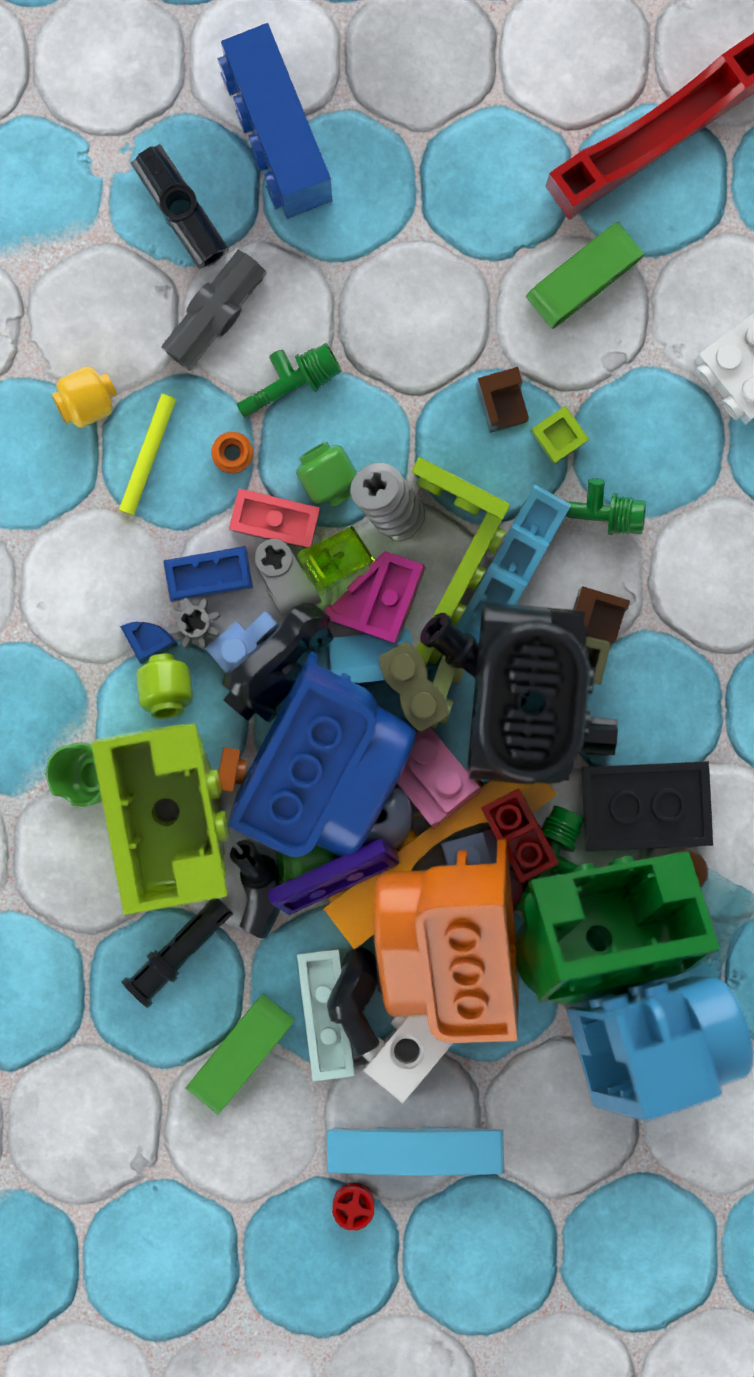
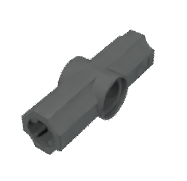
[161,249,267,371]

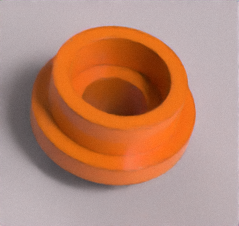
[211,432,253,474]

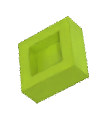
[530,405,589,465]

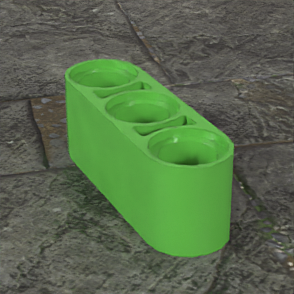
[525,222,645,329]
[185,993,295,1115]

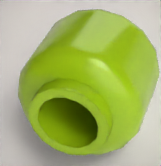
[136,654,193,719]

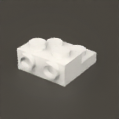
[694,313,754,425]

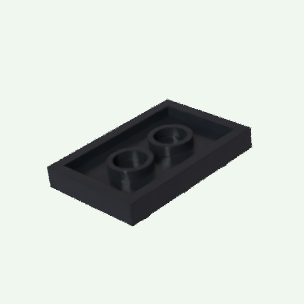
[581,761,713,851]

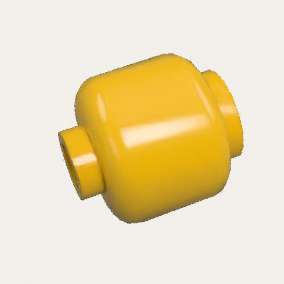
[51,366,117,428]

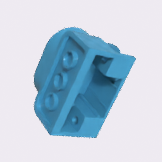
[566,976,754,1121]

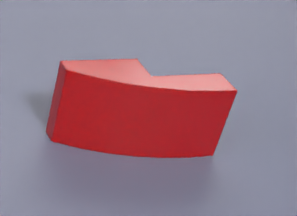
[481,788,559,883]

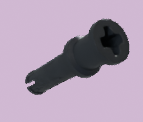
[420,613,530,707]
[121,898,234,1008]

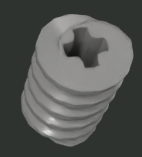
[350,463,425,541]

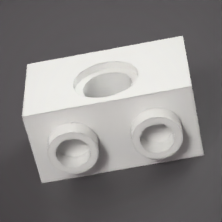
[363,1016,453,1104]

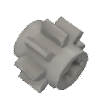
[169,598,221,649]

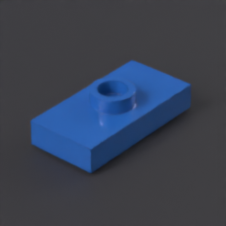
[163,546,253,603]

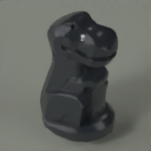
[222,603,334,722]

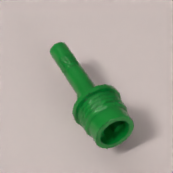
[237,343,342,418]
[564,478,646,535]
[516,806,584,912]

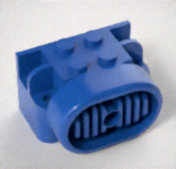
[227,651,416,857]

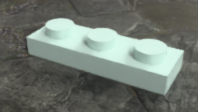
[297,948,355,1081]

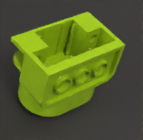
[91,723,230,915]

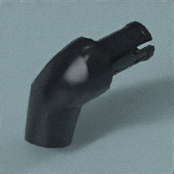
[230,840,281,939]
[327,947,380,1056]

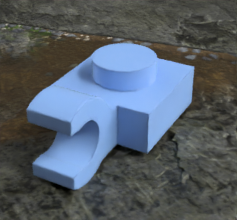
[205,611,279,673]

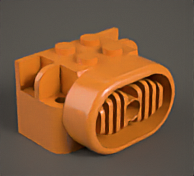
[374,839,520,1043]

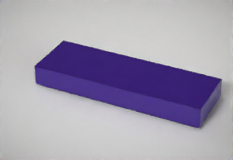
[267,839,400,915]

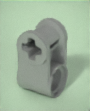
[255,539,322,618]

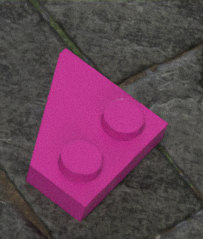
[324,551,426,645]

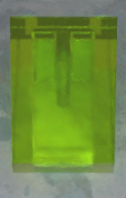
[297,526,375,596]

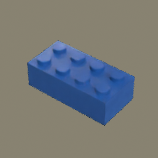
[217,23,333,219]

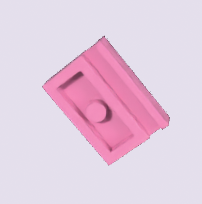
[397,727,482,829]

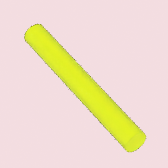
[119,394,177,516]

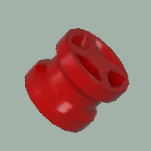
[332,1182,374,1231]

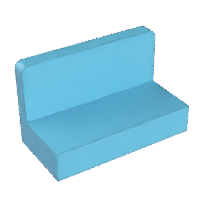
[328,629,412,685]

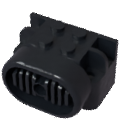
[467,602,594,785]

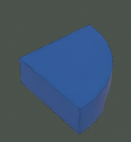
[120,622,178,664]

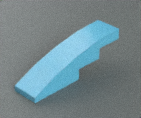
[456,485,571,643]
[327,1126,504,1175]

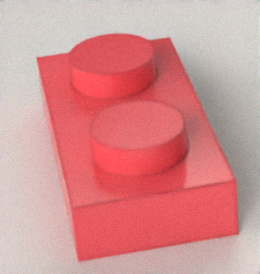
[229,488,320,550]

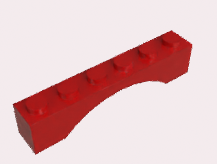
[545,33,754,220]

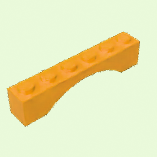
[323,780,557,949]

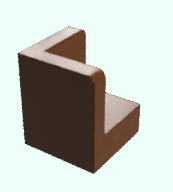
[476,367,529,433]
[573,586,630,643]

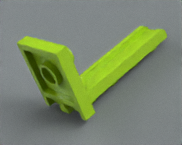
[411,457,510,666]

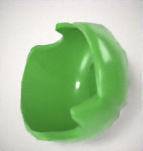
[45,742,102,807]

